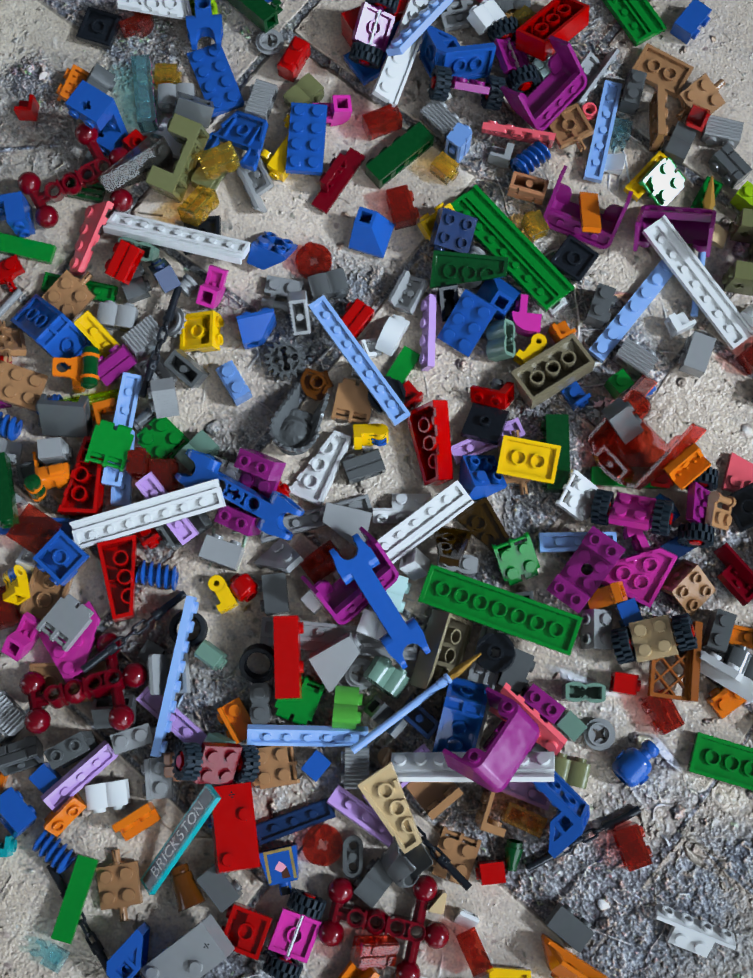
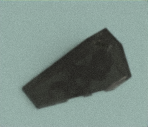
[97,133,173,193]

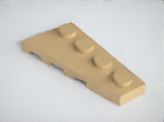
[357,761,422,854]

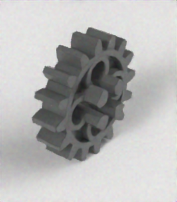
[265,339,306,380]

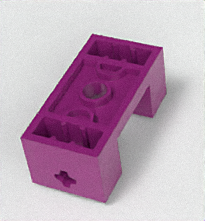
[214,448,286,536]
[546,526,626,614]
[482,683,566,752]

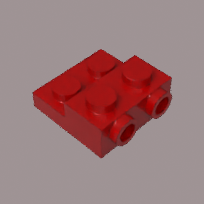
[221,902,273,960]

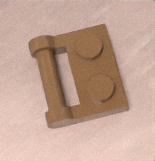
[704,491,736,531]

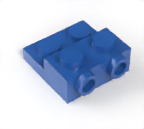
[33,529,90,586]

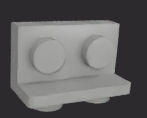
[141,757,174,801]

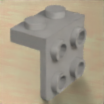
[147,653,191,695]

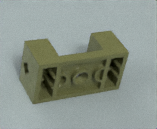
[146,113,210,202]
[722,208,753,296]

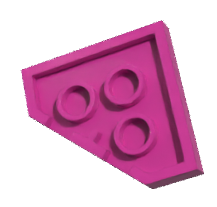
[601,547,678,608]
[38,601,101,682]

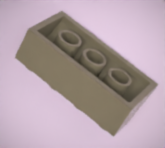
[510,333,595,409]
[409,609,474,697]

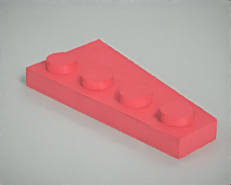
[481,120,556,148]
[69,201,114,276]
[721,452,753,493]
[488,682,568,756]

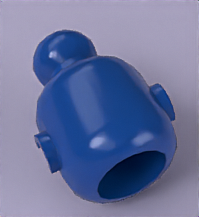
[612,739,660,788]

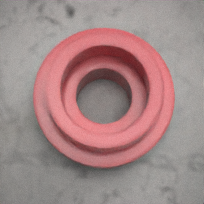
[581,102,598,121]

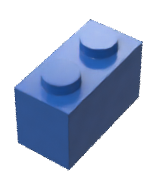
[670,0,712,45]
[0,787,37,838]

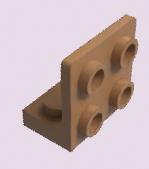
[660,558,716,617]
[406,782,464,820]
[474,789,506,838]

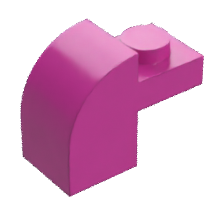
[312,95,352,127]
[196,264,229,309]
[510,294,542,337]
[623,520,653,553]
[1,612,42,662]

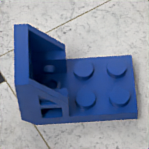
[419,26,496,80]
[10,294,92,370]
[432,677,489,752]
[533,771,590,859]
[106,922,151,978]

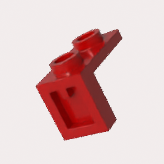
[470,382,514,410]

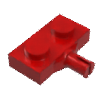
[0,255,25,292]

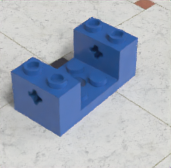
[65,80,128,156]
[0,191,36,238]

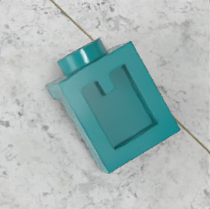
[0,834,17,857]

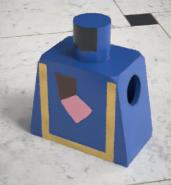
[259,843,299,896]

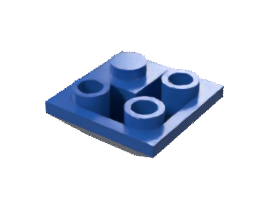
[348,207,394,259]
[247,232,298,270]
[476,278,522,320]
[236,308,277,349]
[459,455,507,500]

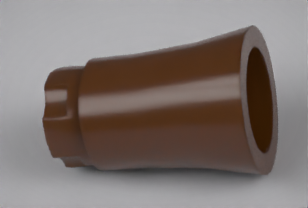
[169,863,206,913]

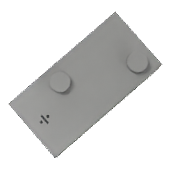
[140,914,235,978]

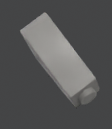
[319,502,372,548]
[309,631,362,693]

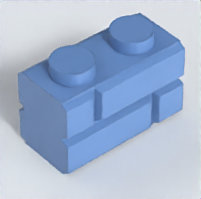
[444,122,473,164]
[215,360,252,406]

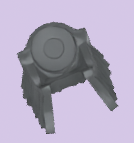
[269,382,330,456]

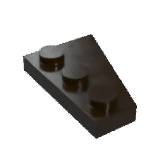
[455,497,510,554]
[434,526,472,567]

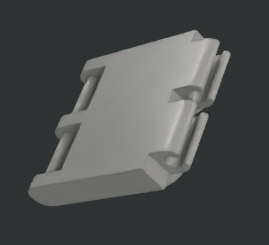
[36,594,94,652]

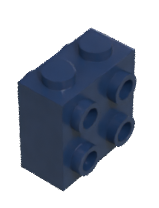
[428,207,478,253]

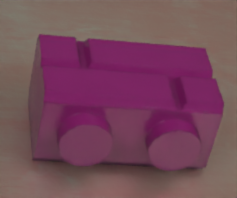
[98,343,137,386]

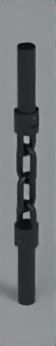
[138,286,182,398]
[80,590,186,673]
[525,806,641,872]
[416,825,472,891]
[46,864,109,978]

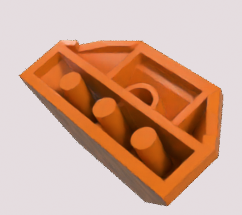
[541,933,609,978]

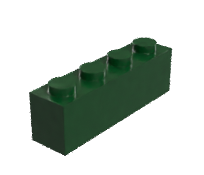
[365,122,434,189]
[540,414,570,493]

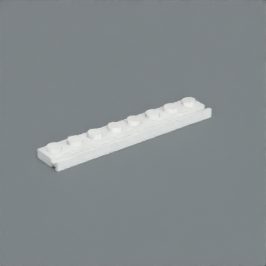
[372,0,431,108]
[103,211,251,265]
[642,215,753,350]
[69,479,226,549]
[333,480,474,580]
[391,751,555,782]

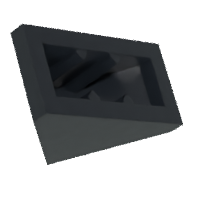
[437,283,459,322]

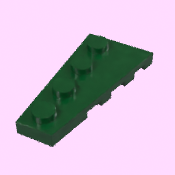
[430,250,508,289]

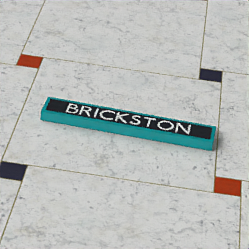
[140,784,221,895]

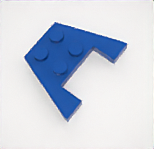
[203,110,269,172]

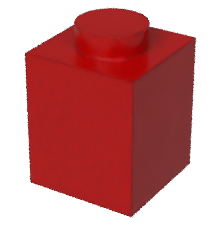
[609,672,641,696]
[475,859,506,885]

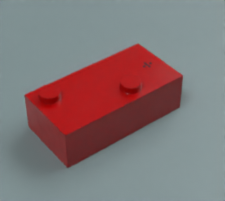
[516,0,589,61]
[273,615,304,699]
[210,782,260,874]

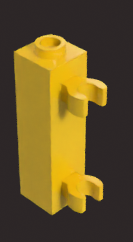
[260,115,290,182]

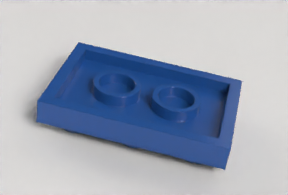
[437,289,498,357]

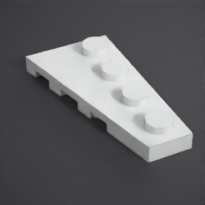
[115,0,192,20]
[289,430,353,507]

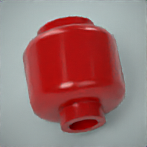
[229,573,258,602]

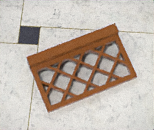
[647,616,703,703]

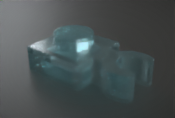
[611,118,633,152]
[30,939,70,974]

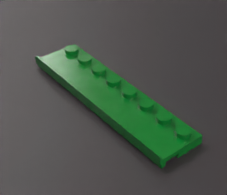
[602,0,667,47]
[451,184,575,312]

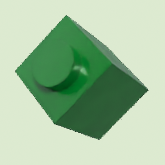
[604,369,634,400]

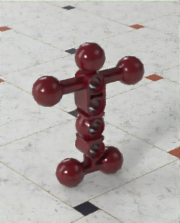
[17,122,133,229]
[19,632,148,734]
[318,875,449,978]

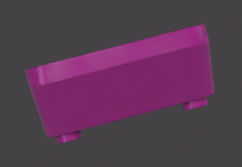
[500,36,587,131]
[542,165,633,249]
[633,205,717,257]
[300,526,399,625]
[442,687,540,793]

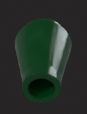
[504,839,524,871]

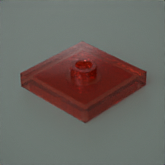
[6,503,62,555]

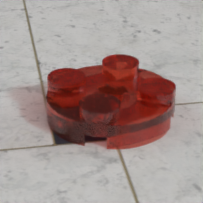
[295,242,332,279]
[303,824,343,866]

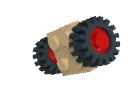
[611,613,698,664]

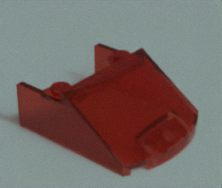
[587,375,707,490]

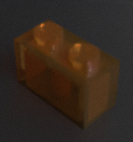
[499,800,548,838]

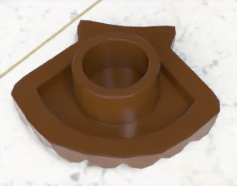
[300,368,334,401]

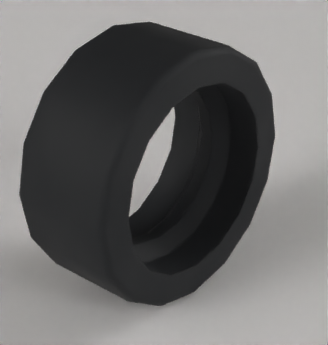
[169,611,208,648]
[239,643,275,683]

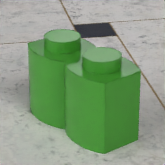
[332,685,363,730]

